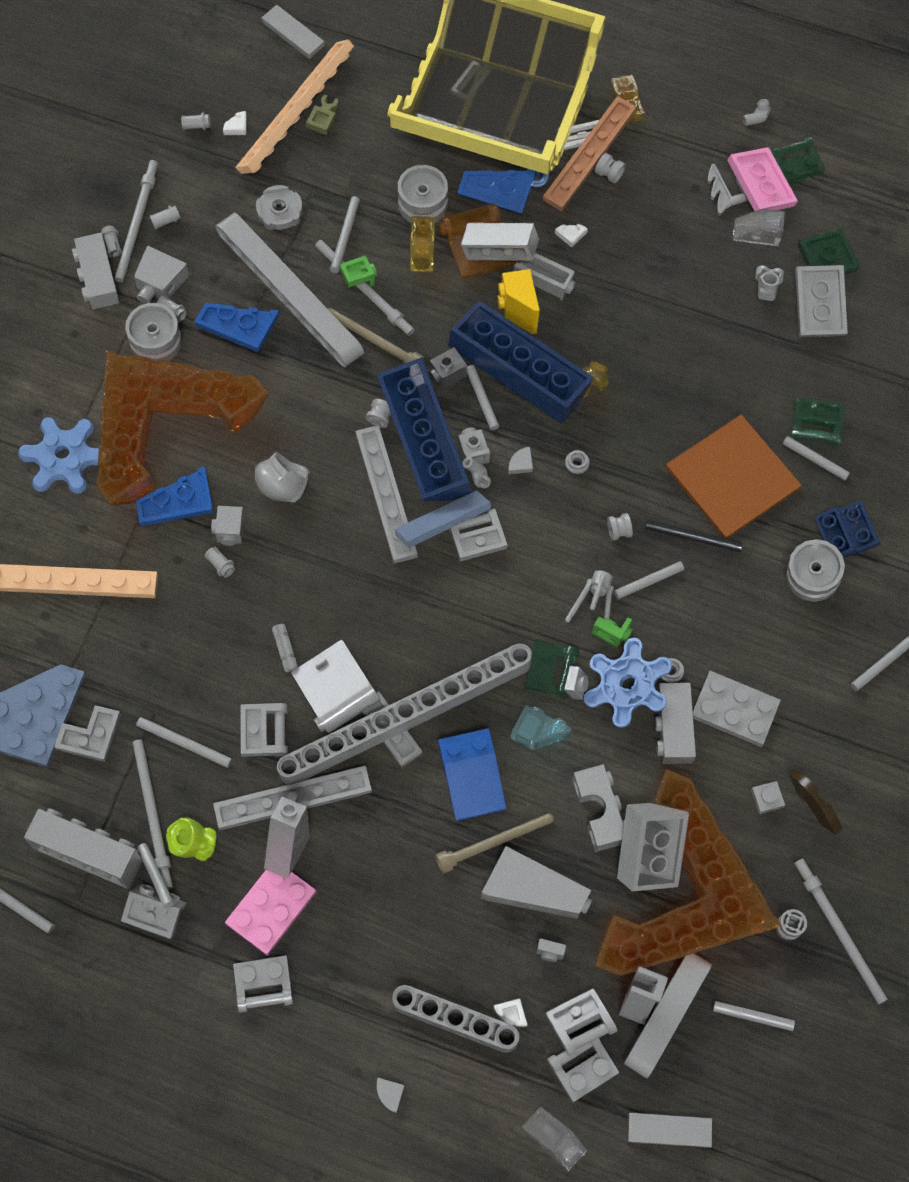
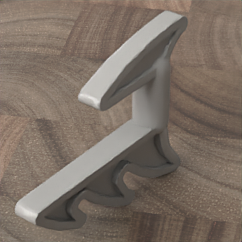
[707,164,749,216]

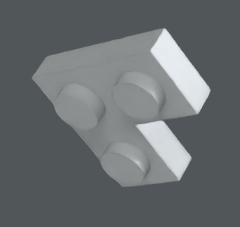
[54,705,121,762]

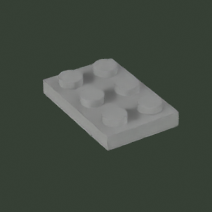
[795,265,848,337]
[693,671,781,747]

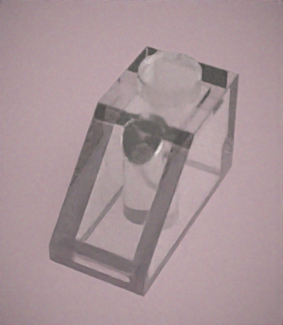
[733,209,785,246]
[522,1106,587,1171]

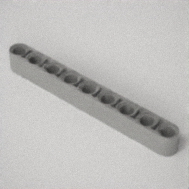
[215,212,364,367]

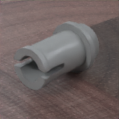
[181,112,211,131]
[150,205,181,229]
[101,226,122,257]
[157,295,187,322]
[205,546,235,578]

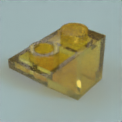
[410,216,435,272]

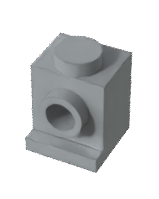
[458,428,490,464]

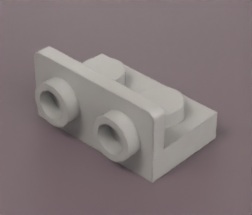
[121,884,186,939]

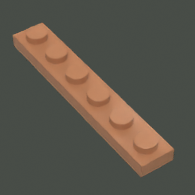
[543,96,636,212]

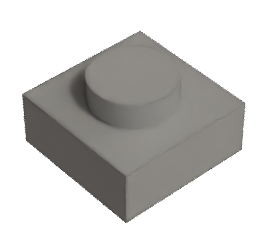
[564,666,588,700]
[751,781,785,814]
[536,939,566,962]

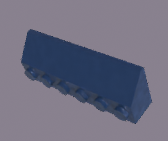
[448,301,594,424]
[377,357,472,501]

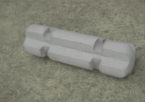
[272,624,298,672]

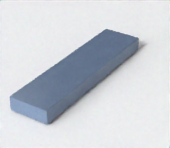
[395,490,491,548]

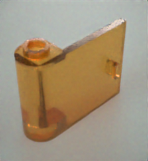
[439,203,515,279]

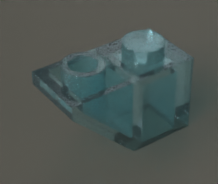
[511,705,572,750]

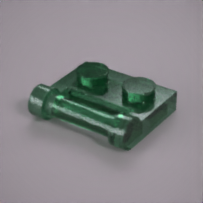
[769,136,825,184]
[791,396,845,446]
[525,640,580,698]

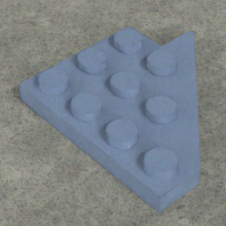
[0,664,86,768]

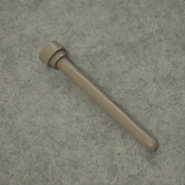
[328,308,424,364]
[435,813,554,874]

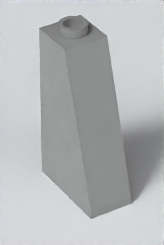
[264,797,310,879]
[481,846,592,919]

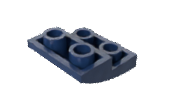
[814,500,881,558]

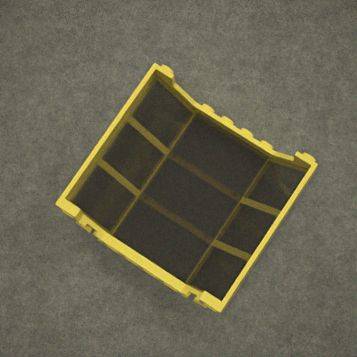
[388,0,605,174]

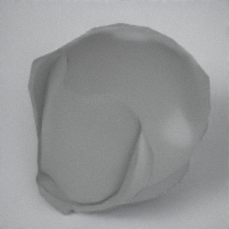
[255,452,310,503]

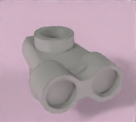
[755,266,784,301]

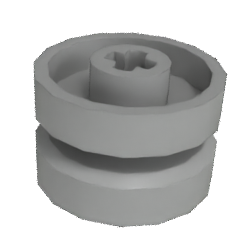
[398,165,448,226]
[125,303,182,365]
[786,539,845,602]

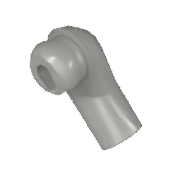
[462,457,491,489]

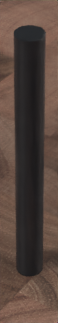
[645,520,743,552]

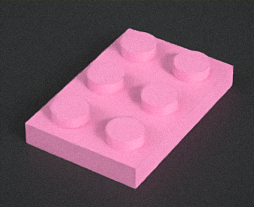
[727,147,798,214]
[225,870,316,956]

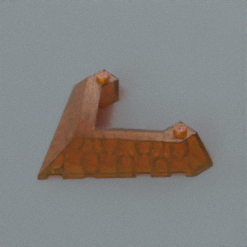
[96,350,269,506]
[595,769,782,976]

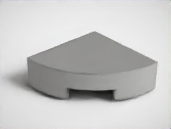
[508,447,533,474]
[377,1078,404,1114]

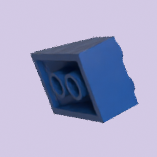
[438,728,506,821]

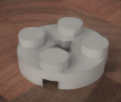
[256,185,302,230]

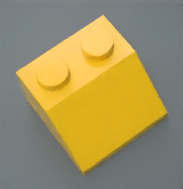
[497,269,539,334]

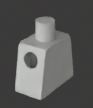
[134,246,189,304]

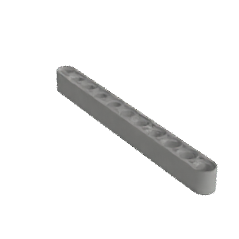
[277,644,532,785]

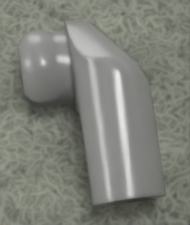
[743,99,771,126]

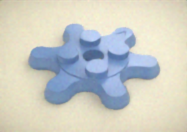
[18,417,109,494]
[584,638,672,728]

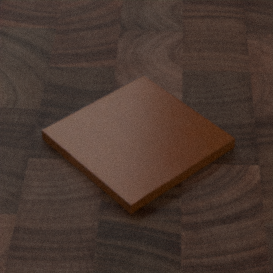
[665,414,802,539]

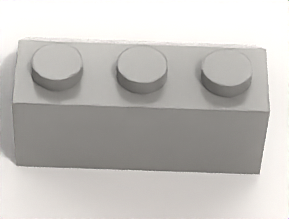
[617,803,689,891]

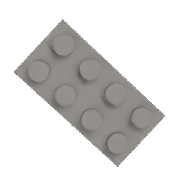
[24,808,143,889]

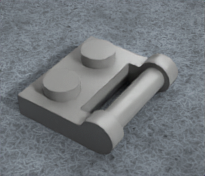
[449,508,507,562]
[241,703,288,757]
[233,955,293,1013]
[546,988,617,1056]
[547,1038,619,1103]

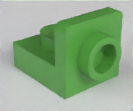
[340,255,377,288]
[592,617,633,648]

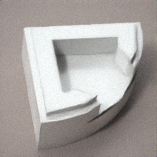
[223,111,247,135]
[555,224,587,247]
[494,999,527,1027]

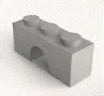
[572,764,625,852]

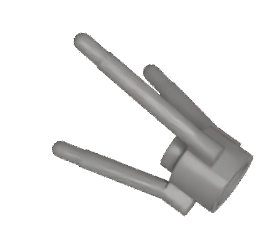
[565,570,614,623]

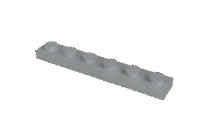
[355,425,418,564]
[213,766,372,830]

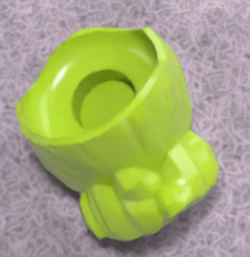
[166,817,217,861]

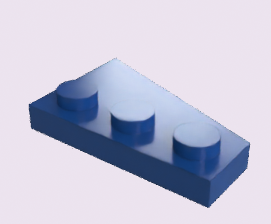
[457,170,537,215]
[194,303,279,352]
[136,465,214,526]

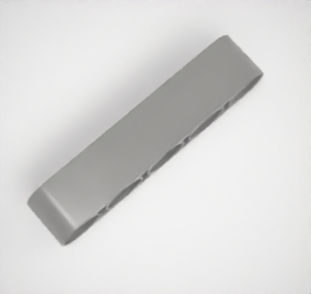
[624,950,712,1079]
[392,985,519,1053]

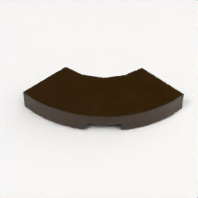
[790,770,842,834]

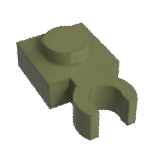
[306,95,338,135]

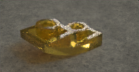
[611,75,645,122]

